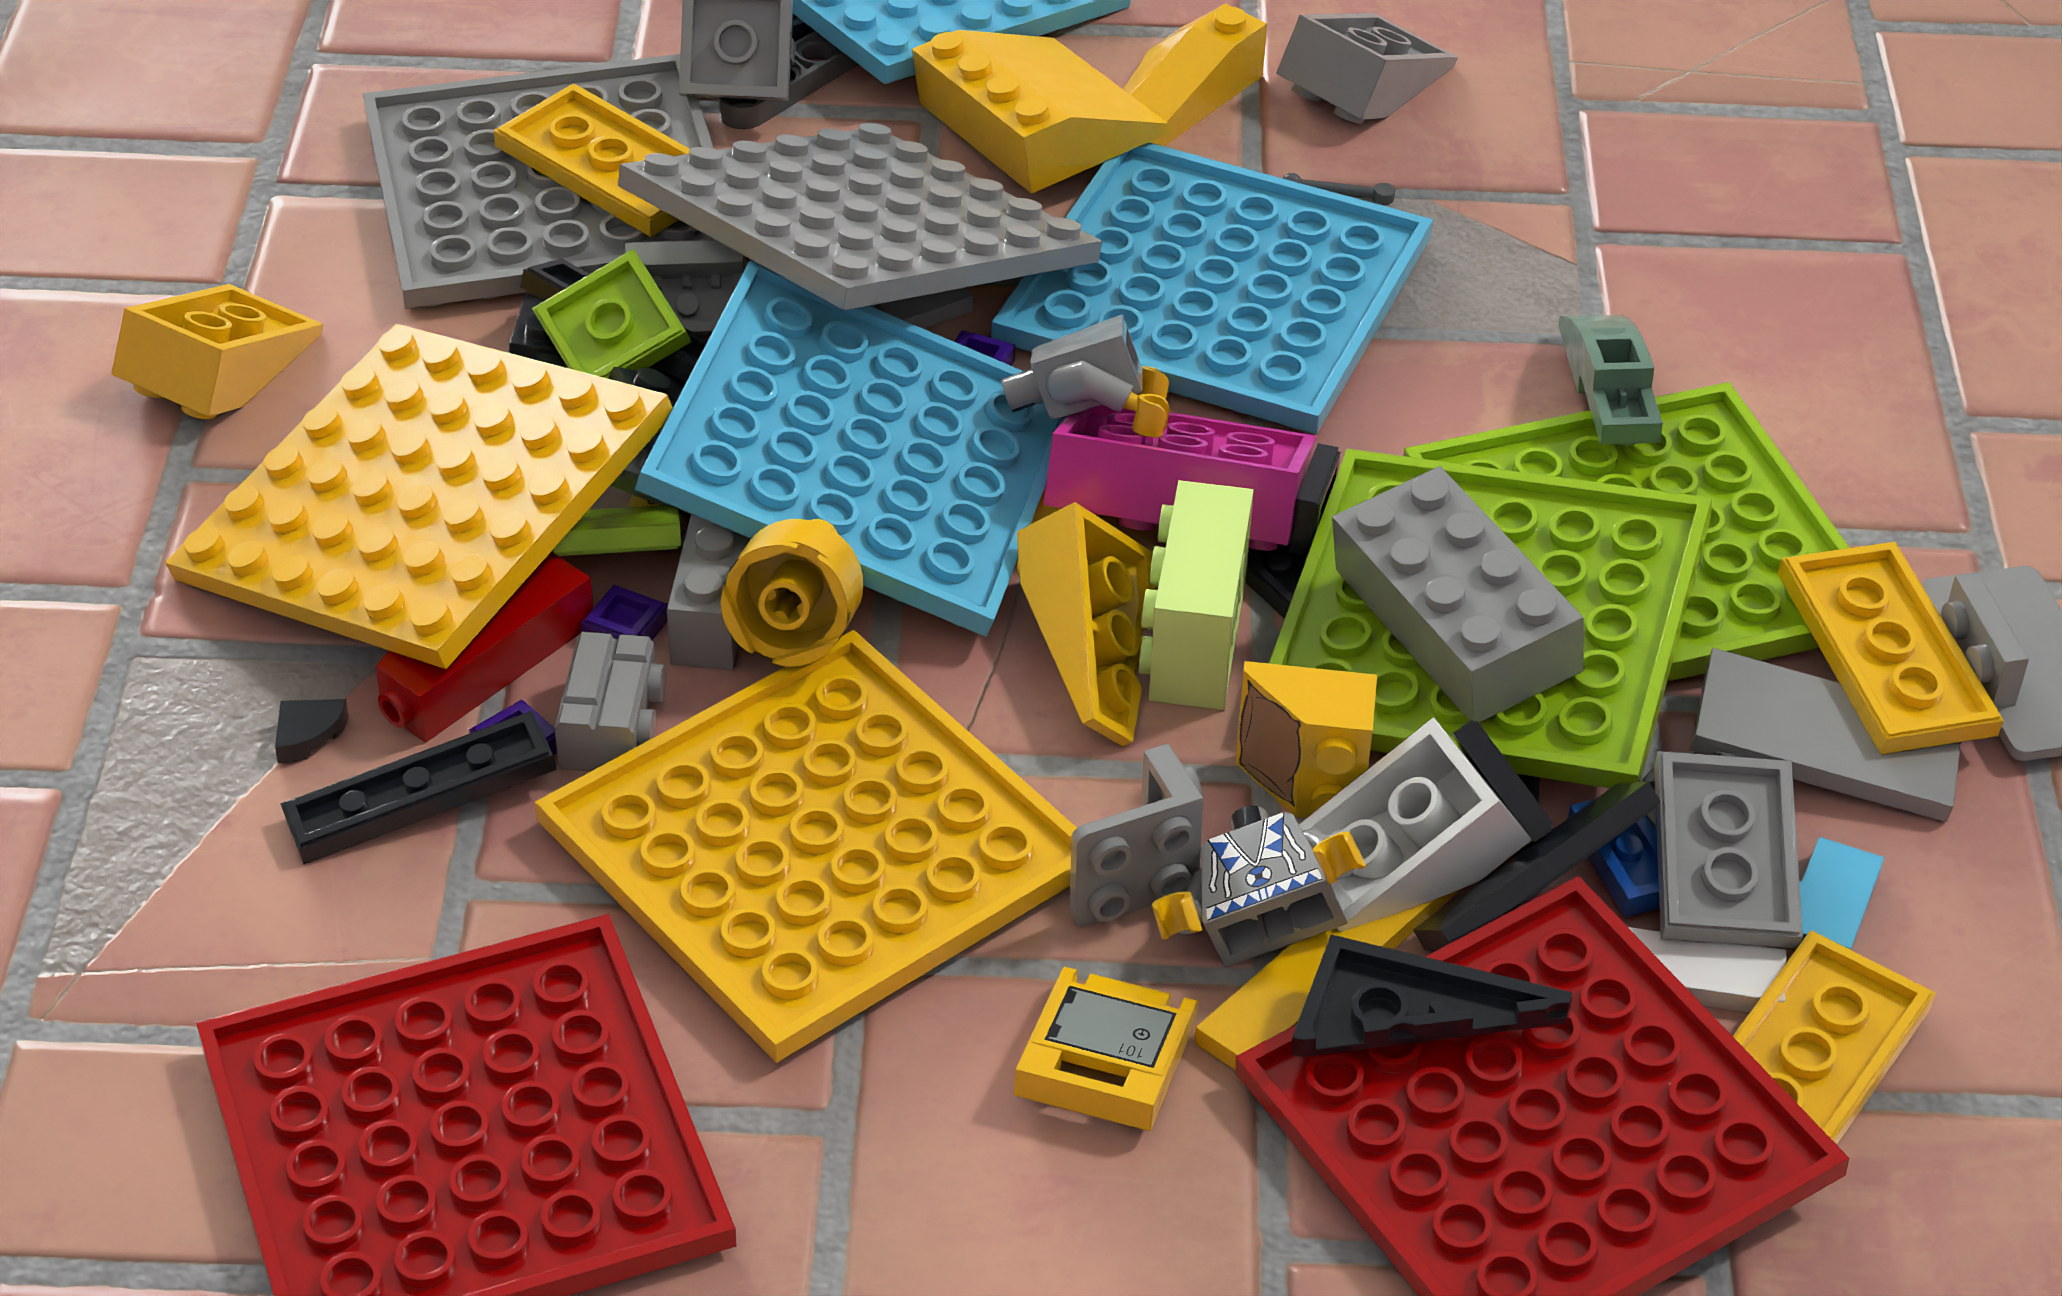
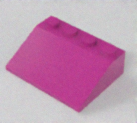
[1043,405,1317,551]

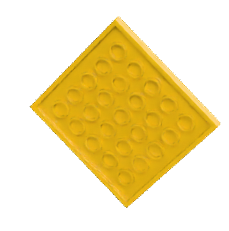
[165,324,673,669]
[535,630,1077,1063]

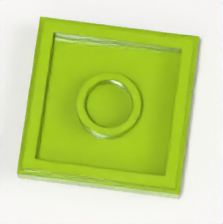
[532,248,692,379]
[554,505,681,556]

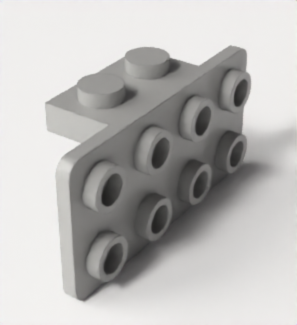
[1922,566,2062,761]

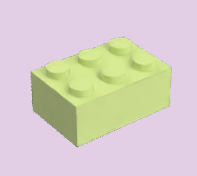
[1139,480,1254,710]

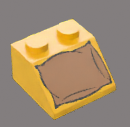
[1235,661,1377,818]

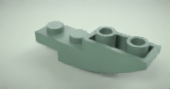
[1559,314,1663,446]

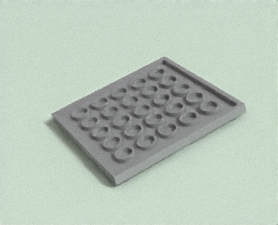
[363,54,745,309]
[618,123,1102,311]

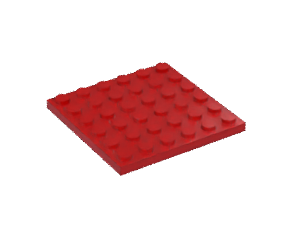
[1236,876,1850,1296]
[196,914,737,1296]

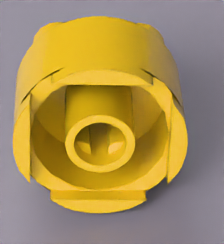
[720,519,863,667]

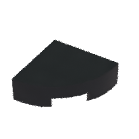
[275,699,349,763]

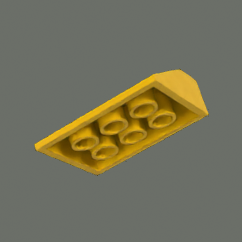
[912,30,1170,194]

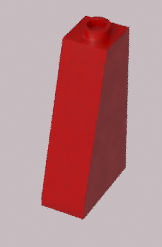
[375,552,593,743]

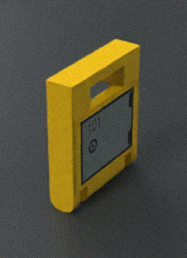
[1013,966,1199,1132]

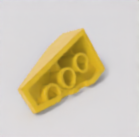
[1123,3,1267,146]
[1017,502,1156,747]

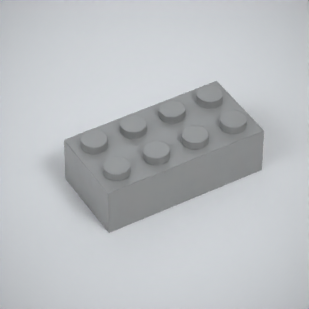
[1332,466,1584,722]

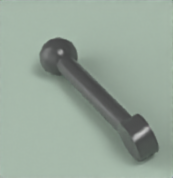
[1283,173,1396,205]

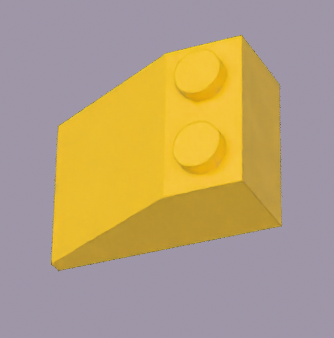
[111,284,324,419]

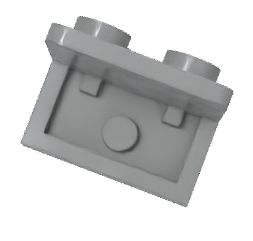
[1070,743,1203,927]

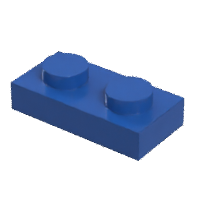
[1567,799,1660,917]

